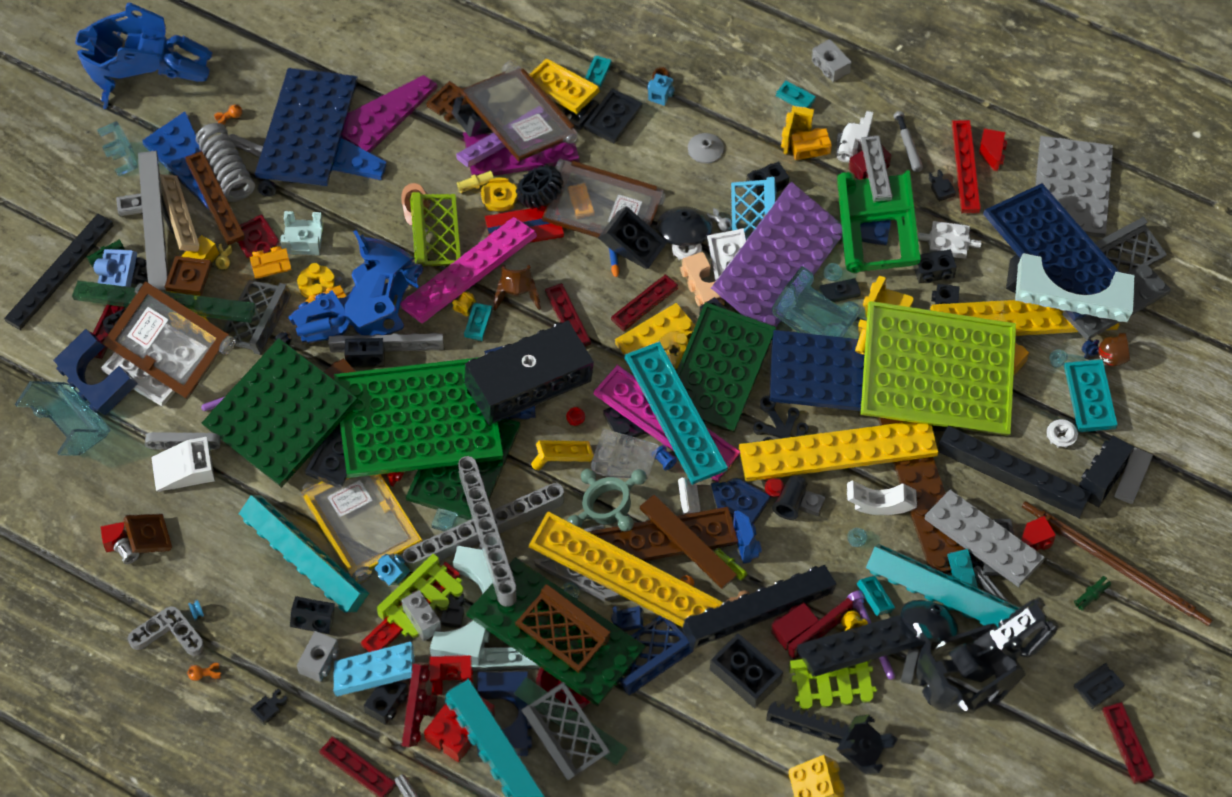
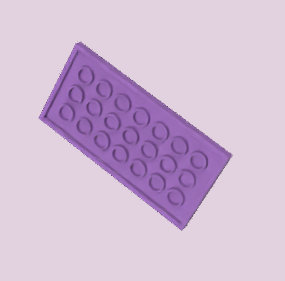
[711,182,842,327]

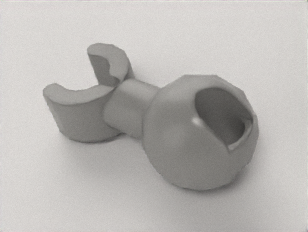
[707,208,732,232]

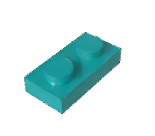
[584,55,612,89]
[776,80,816,108]
[464,303,492,341]
[947,549,978,588]
[857,576,895,616]

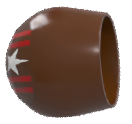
[1098,333,1130,367]

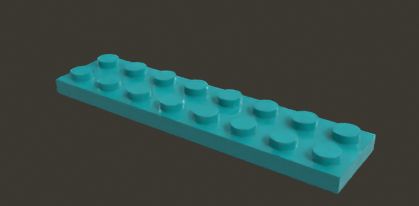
[625,341,728,485]

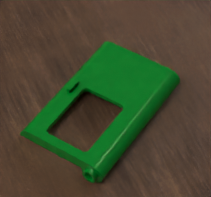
[837,170,921,273]

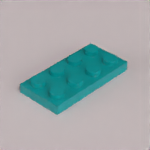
[1064,359,1117,432]

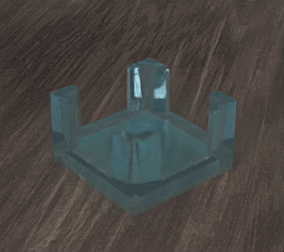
[97,121,138,177]

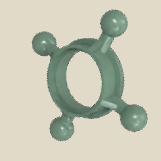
[567,469,647,532]

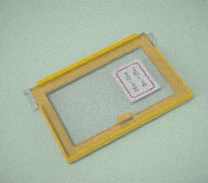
[300,474,422,584]

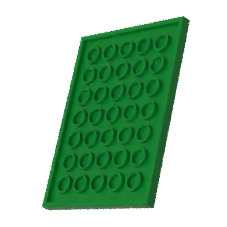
[334,357,503,478]

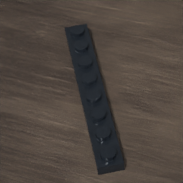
[4,213,113,330]

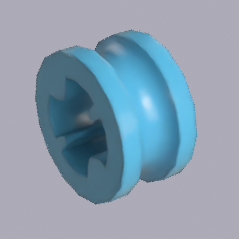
[188,600,204,620]

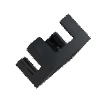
[452,90,504,137]
[836,714,898,775]

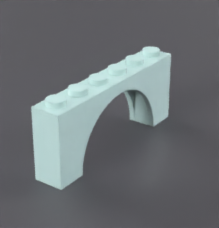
[1015,253,1135,322]
[430,546,493,666]

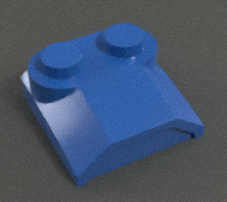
[733,510,762,564]

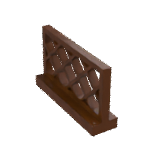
[515,584,610,673]

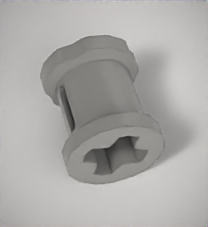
[114,538,139,565]

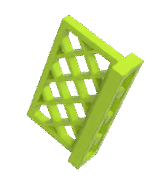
[410,192,461,267]

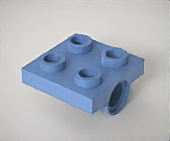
[94,249,137,289]

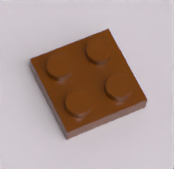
[165,256,213,296]
[123,514,172,553]

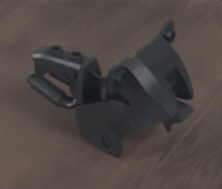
[914,597,1059,713]

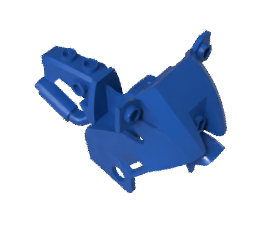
[75,3,212,109]
[289,230,423,344]

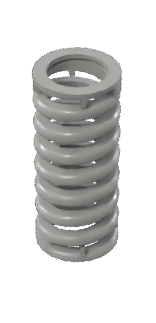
[196,123,255,202]

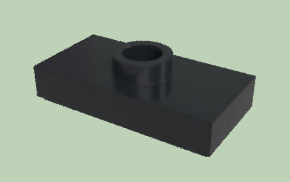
[819,278,861,304]

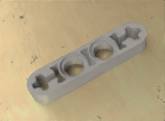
[145,432,221,450]

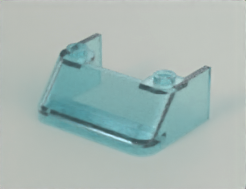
[15,381,110,456]

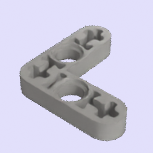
[128,606,204,656]

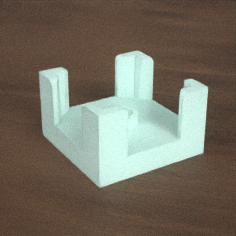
[280,211,324,255]

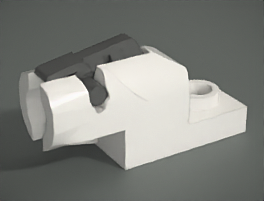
[836,111,873,162]

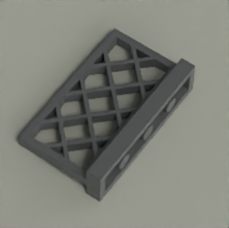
[1095,217,1167,274]
[222,280,292,355]
[522,682,609,780]

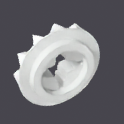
[672,243,702,260]
[1047,420,1078,449]

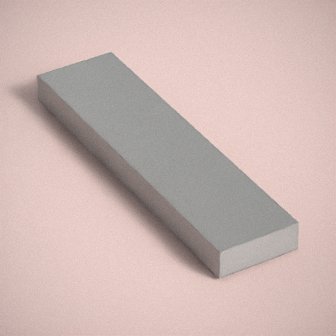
[861,136,892,202]

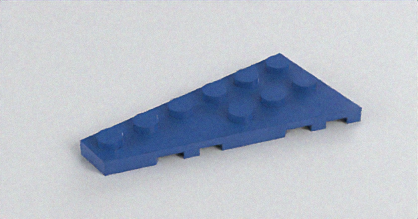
[142,111,210,210]
[332,138,387,180]

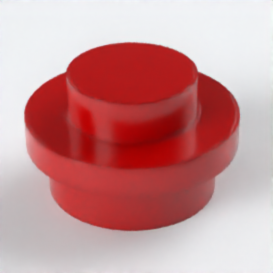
[566,407,585,426]
[765,478,784,497]

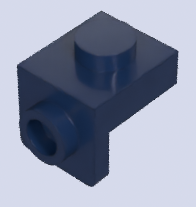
[611,606,644,632]

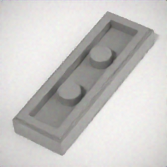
[1114,448,1153,504]

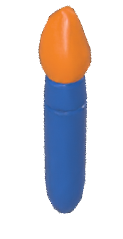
[609,248,620,277]

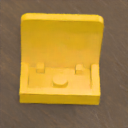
[781,106,814,155]
[863,276,914,318]
[789,755,845,797]

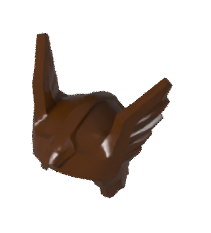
[493,265,541,311]

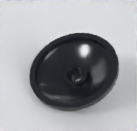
[657,206,712,246]
[901,600,959,642]

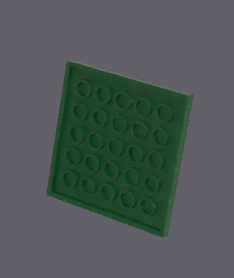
[201,338,359,488]

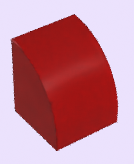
[100,522,127,553]

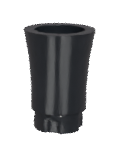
[772,475,808,520]

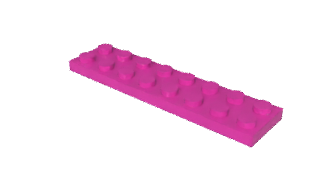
[400,217,537,324]
[594,365,740,482]

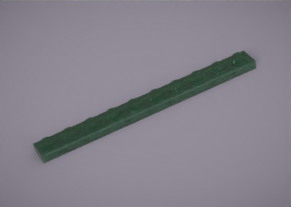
[72,281,256,323]

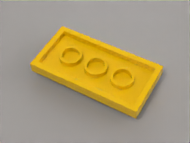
[529,58,600,114]
[615,303,695,355]

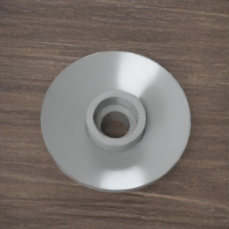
[688,133,724,164]

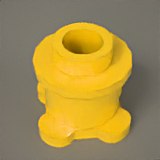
[452,291,476,317]
[841,611,868,631]

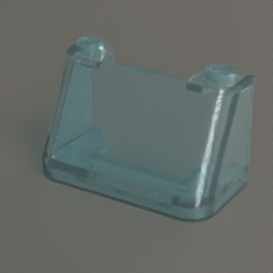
[772,266,863,337]

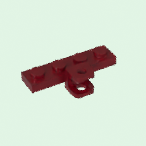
[401,663,438,747]

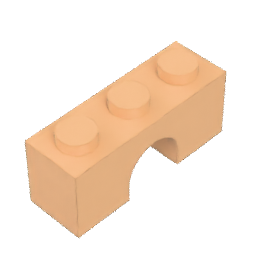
[680,252,725,306]

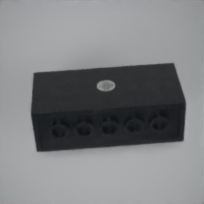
[464,320,594,425]

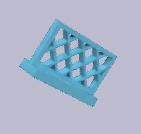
[731,177,777,240]

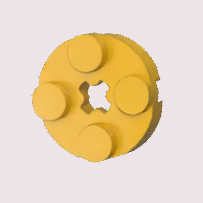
[481,177,518,212]
[297,263,335,299]
[658,332,689,371]

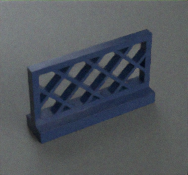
[619,616,694,696]

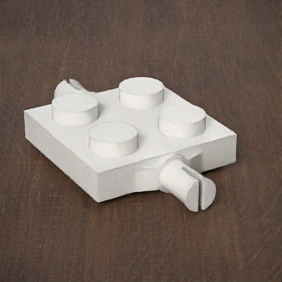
[918,221,981,259]

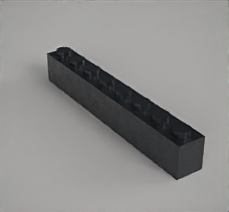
[938,426,1091,519]
[682,565,837,649]

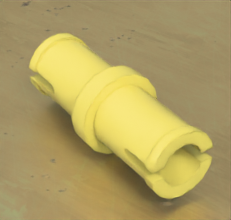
[456,170,494,194]

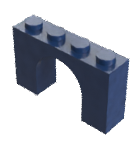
[53,329,138,416]
[477,671,532,757]

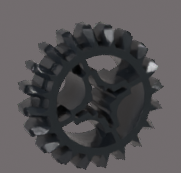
[515,164,564,209]

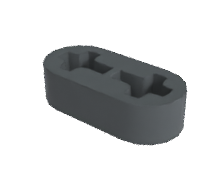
[901,648,919,685]

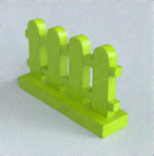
[377,554,463,638]
[789,659,876,710]

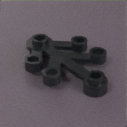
[753,395,808,441]

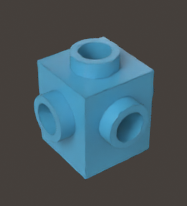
[648,74,675,106]
[374,554,411,586]

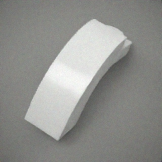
[847,481,917,515]

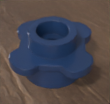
[1082,339,1100,359]

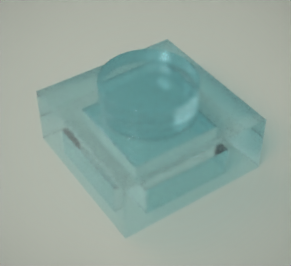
[432,508,457,532]

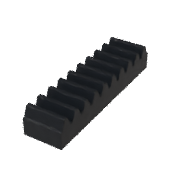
[766,701,848,744]

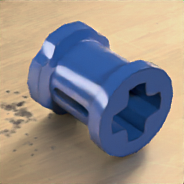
[652,445,678,471]

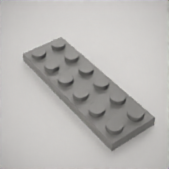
[925,490,1044,587]

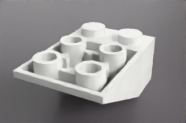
[152,437,215,492]

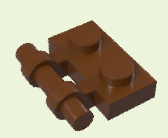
[426,81,469,122]

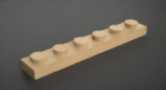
[160,174,200,251]

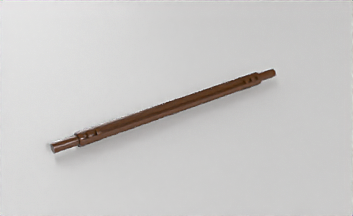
[1022,501,1213,627]

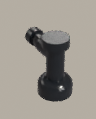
[131,257,148,285]

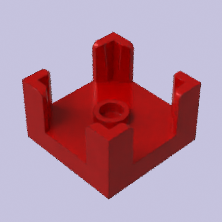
[430,655,473,696]

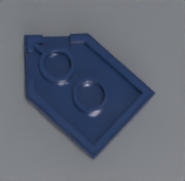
[711,478,771,524]

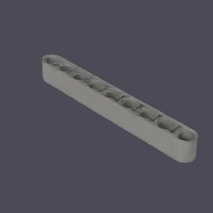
[138,151,169,292]
[458,456,516,606]
[403,483,564,572]

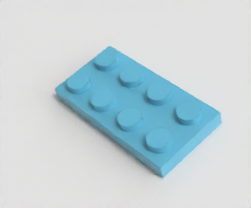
[334,642,414,697]

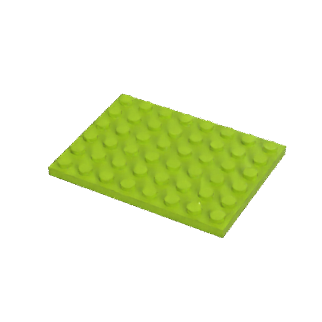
[861,301,1016,436]

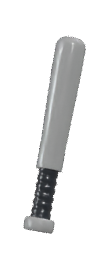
[894,111,923,172]

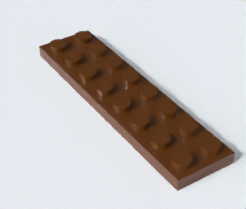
[588,507,738,561]

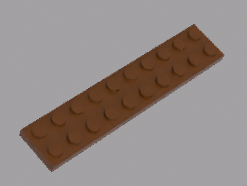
[878,417,965,574]

